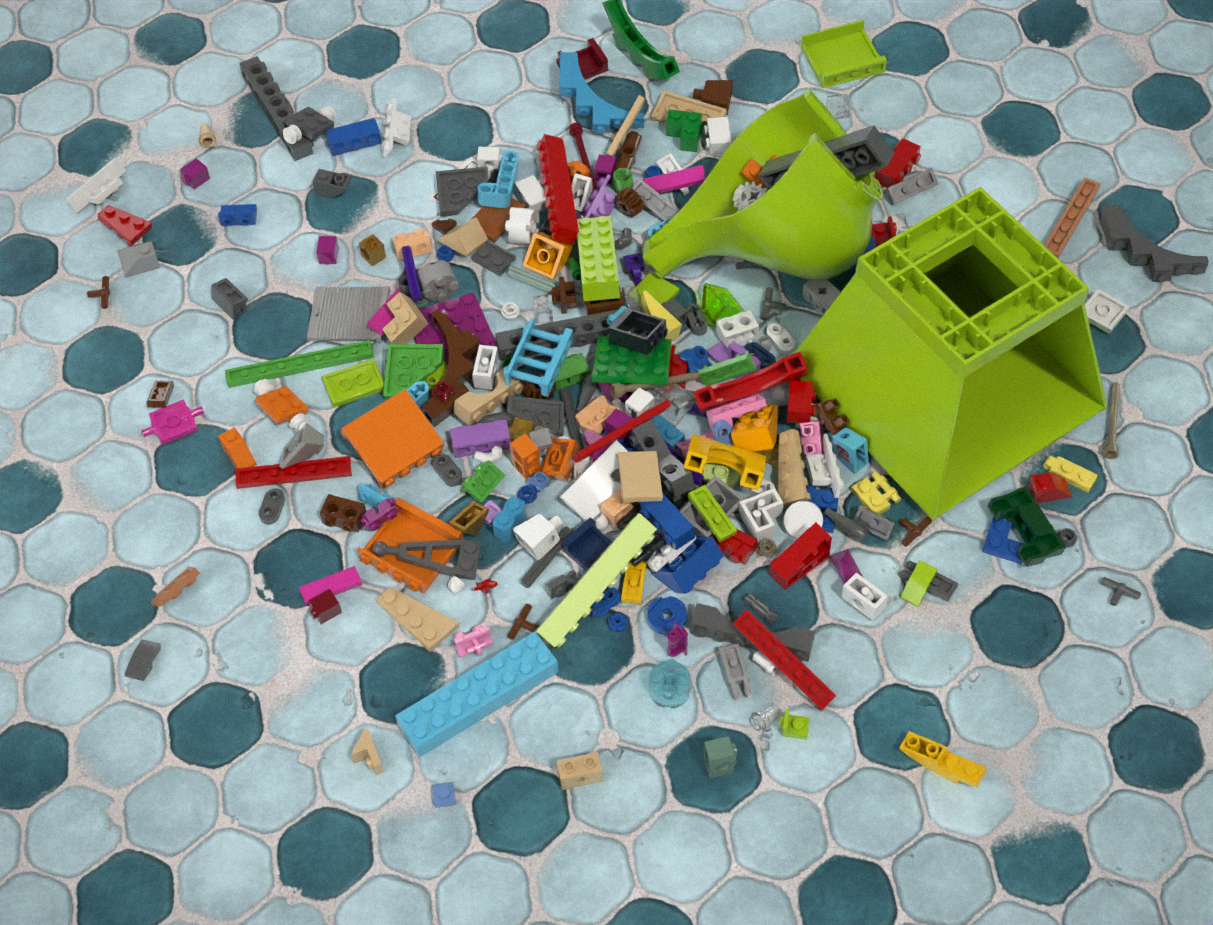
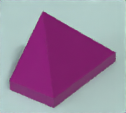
[830,549,864,584]

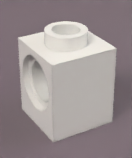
[477,147,503,172]

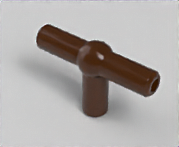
[87,276,110,309]
[900,516,932,547]
[507,603,538,640]

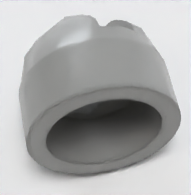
[757,336,772,351]

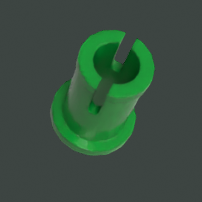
[567,258,581,280]

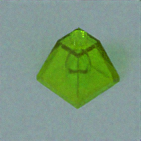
[702,283,745,325]

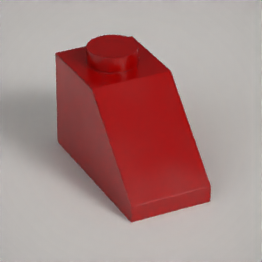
[1028,472,1071,503]

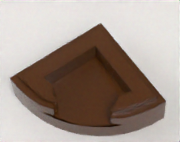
[432,219,457,235]

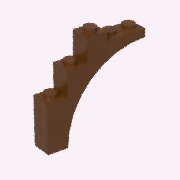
[422,309,480,427]

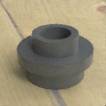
[1058,528,1077,548]

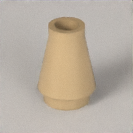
[199,124,216,147]

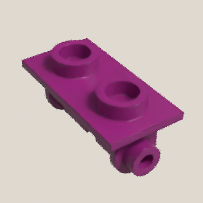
[360,498,402,531]
[667,622,688,657]

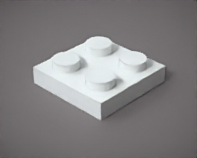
[1085,289,1130,334]

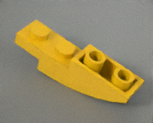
[899,731,987,788]

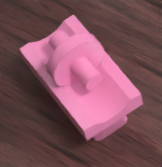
[800,421,823,457]
[454,624,493,658]

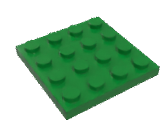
[592,336,672,385]

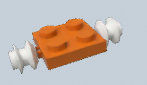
[254,379,310,434]

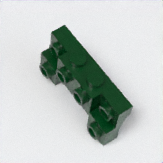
[987,487,1066,567]

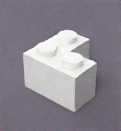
[739,488,783,544]

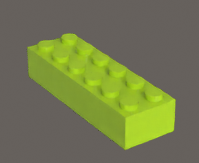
[577,216,620,301]

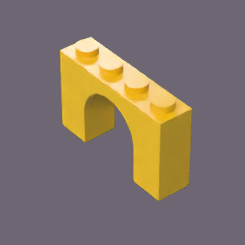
[683,434,766,490]

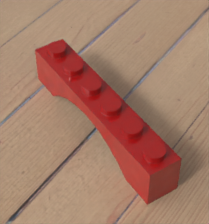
[693,351,808,415]

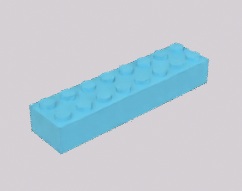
[395,632,559,757]

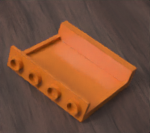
[341,389,444,488]
[357,497,464,594]

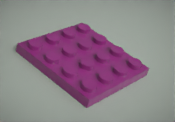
[414,292,498,364]

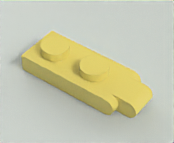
[1043,456,1098,493]

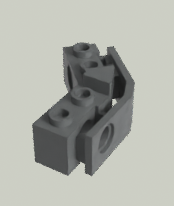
[628,419,695,502]

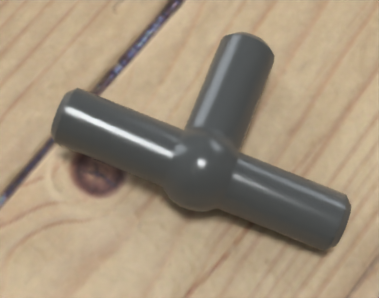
[761,287,786,320]
[1101,577,1141,606]

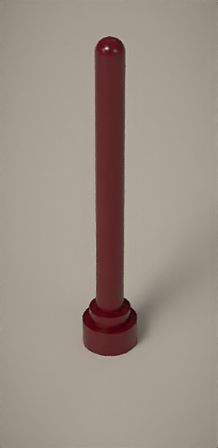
[568,122,597,190]

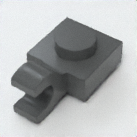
[546,570,580,600]

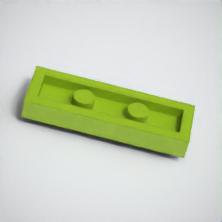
[688,485,737,542]

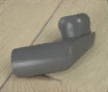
[614,228,632,250]

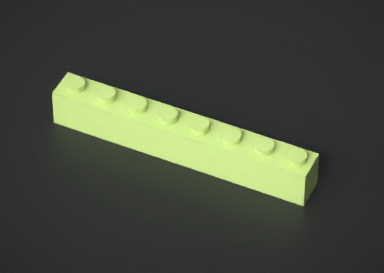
[534,513,657,649]

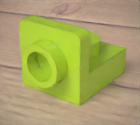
[779,709,810,740]

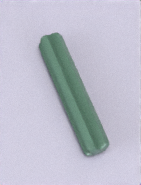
[507,266,557,292]

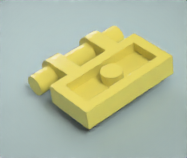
[851,471,901,514]

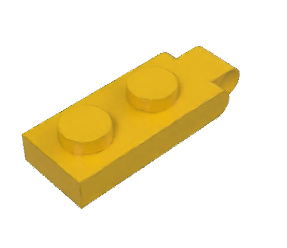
[621,557,647,605]

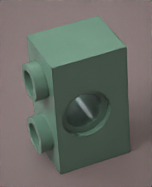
[704,736,737,779]

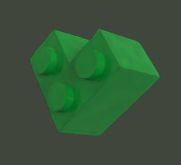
[666,109,702,152]

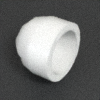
[593,513,608,530]
[448,576,465,593]

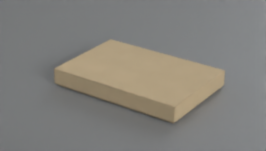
[617,451,663,502]

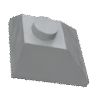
[117,240,160,278]
[279,423,324,469]

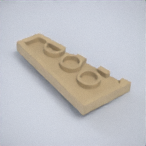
[651,90,727,125]

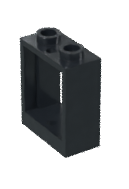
[608,308,668,355]

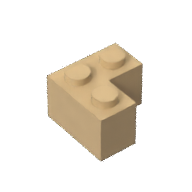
[382,292,429,344]

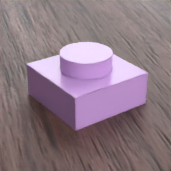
[484,500,503,527]

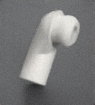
[474,446,503,463]

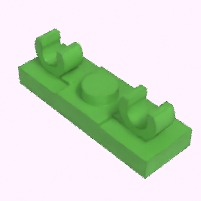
[698,351,756,386]

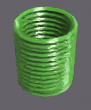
[613,168,633,193]

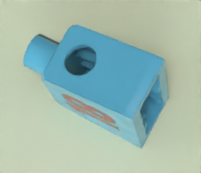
[828,428,868,474]

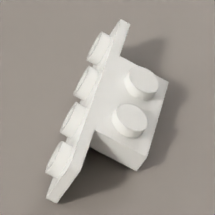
[381,98,411,158]
[66,158,126,213]
[805,434,844,498]

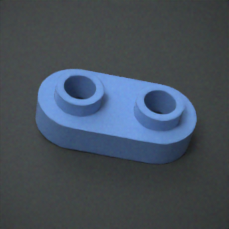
[711,420,734,446]

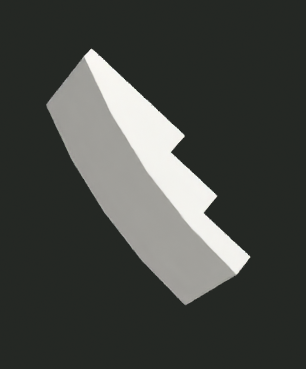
[560,440,628,522]

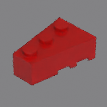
[769,522,832,590]

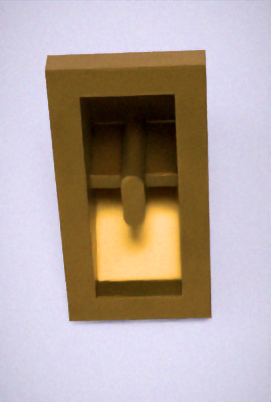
[449,501,489,536]

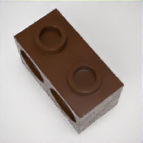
[320,494,366,532]

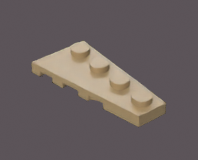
[778,429,811,508]
[376,587,460,652]

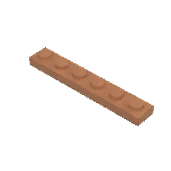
[1044,177,1101,259]

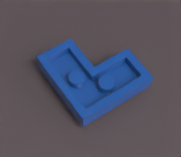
[982,517,1025,564]

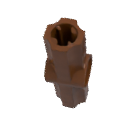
[614,131,642,172]

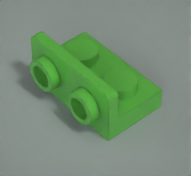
[460,460,505,504]

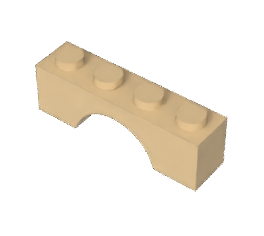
[454,365,524,426]

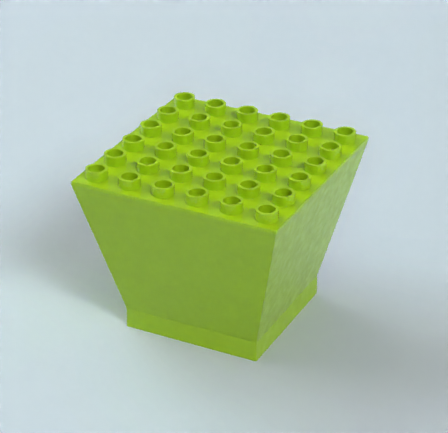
[794,187,1107,520]

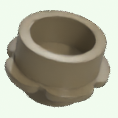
[757,538,777,557]

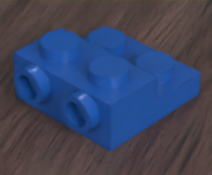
[806,485,839,533]

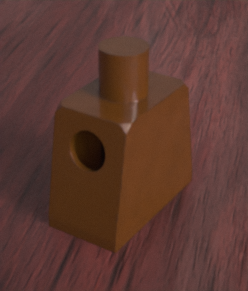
[693,80,733,115]

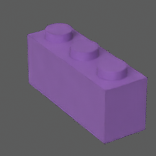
[450,420,510,458]

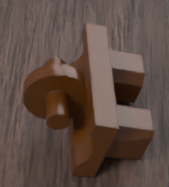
[547,277,577,314]
[815,398,849,435]

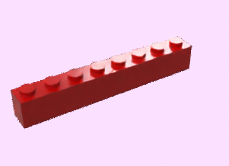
[537,134,579,244]

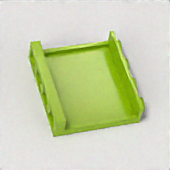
[801,19,887,89]

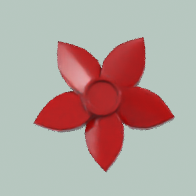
[474,578,498,594]

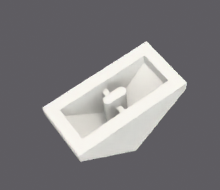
[571,173,593,212]

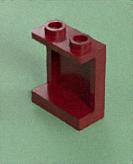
[556,38,608,80]

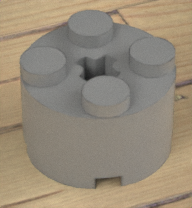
[417,260,459,303]

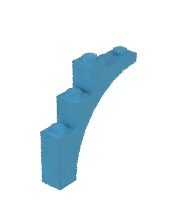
[559,52,644,134]

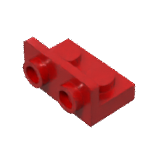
[871,216,897,247]

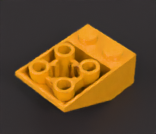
[731,404,778,452]

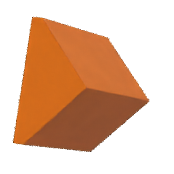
[540,438,580,483]

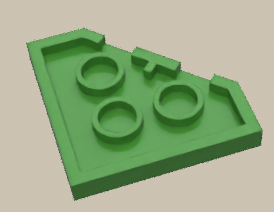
[383,344,444,399]

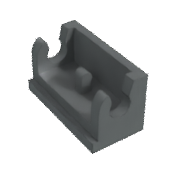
[211,278,248,320]

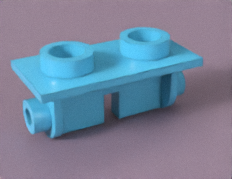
[358,483,396,511]

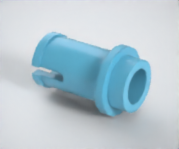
[607,306,627,326]

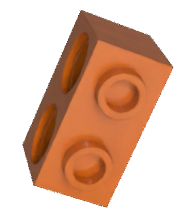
[510,433,541,479]

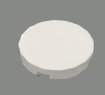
[784,500,823,539]

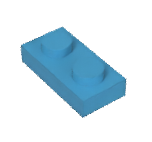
[652,415,685,449]

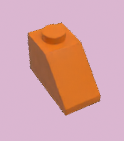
[218,427,257,469]

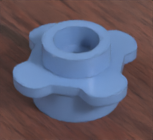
[528,472,550,492]

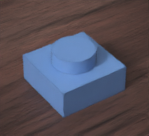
[432,782,456,808]

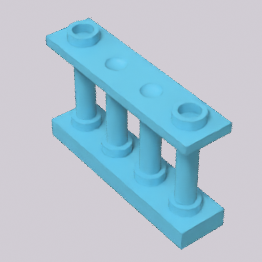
[503,318,573,397]

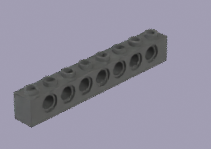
[239,56,314,161]
[495,306,644,361]

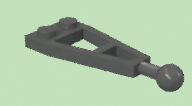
[373,540,481,580]

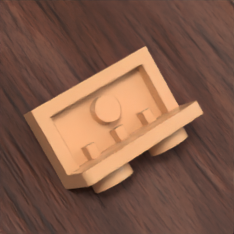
[392,228,433,260]
[575,395,620,433]

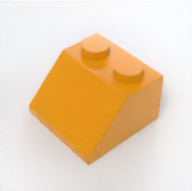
[522,232,573,280]

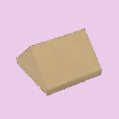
[439,217,488,257]

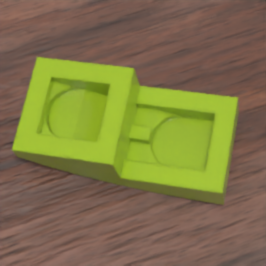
[900,560,938,607]

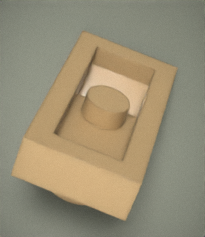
[351,728,384,775]

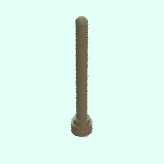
[611,372,699,399]
[1103,382,1120,459]

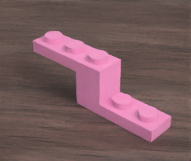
[676,394,767,456]

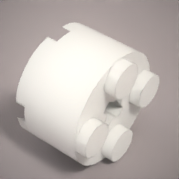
[505,207,539,244]

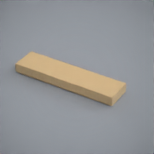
[606,95,645,157]

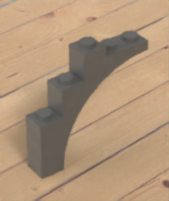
[1100,205,1209,282]

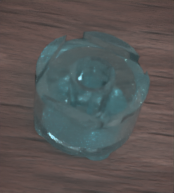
[649,659,691,709]

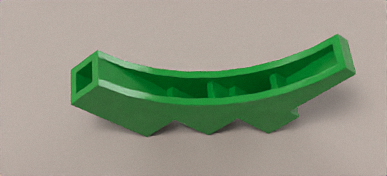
[602,0,680,79]

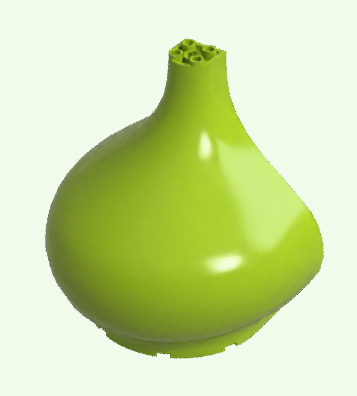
[643,88,883,280]

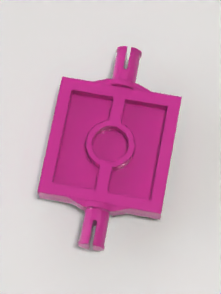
[141,399,204,445]

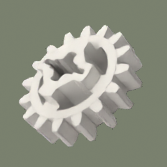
[732,181,767,212]

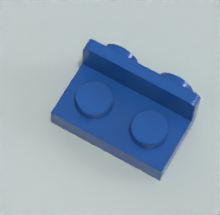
[218,204,257,226]

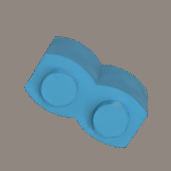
[493,496,526,543]

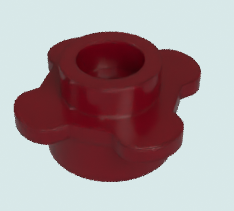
[432,381,454,401]

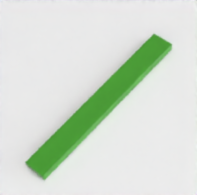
[225,340,374,388]

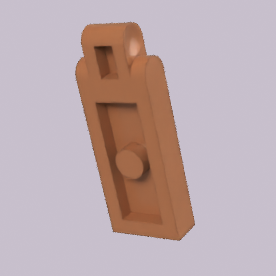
[151,567,200,607]

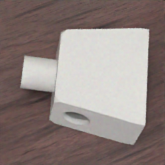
[513,514,563,560]

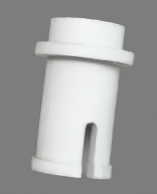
[752,650,778,674]

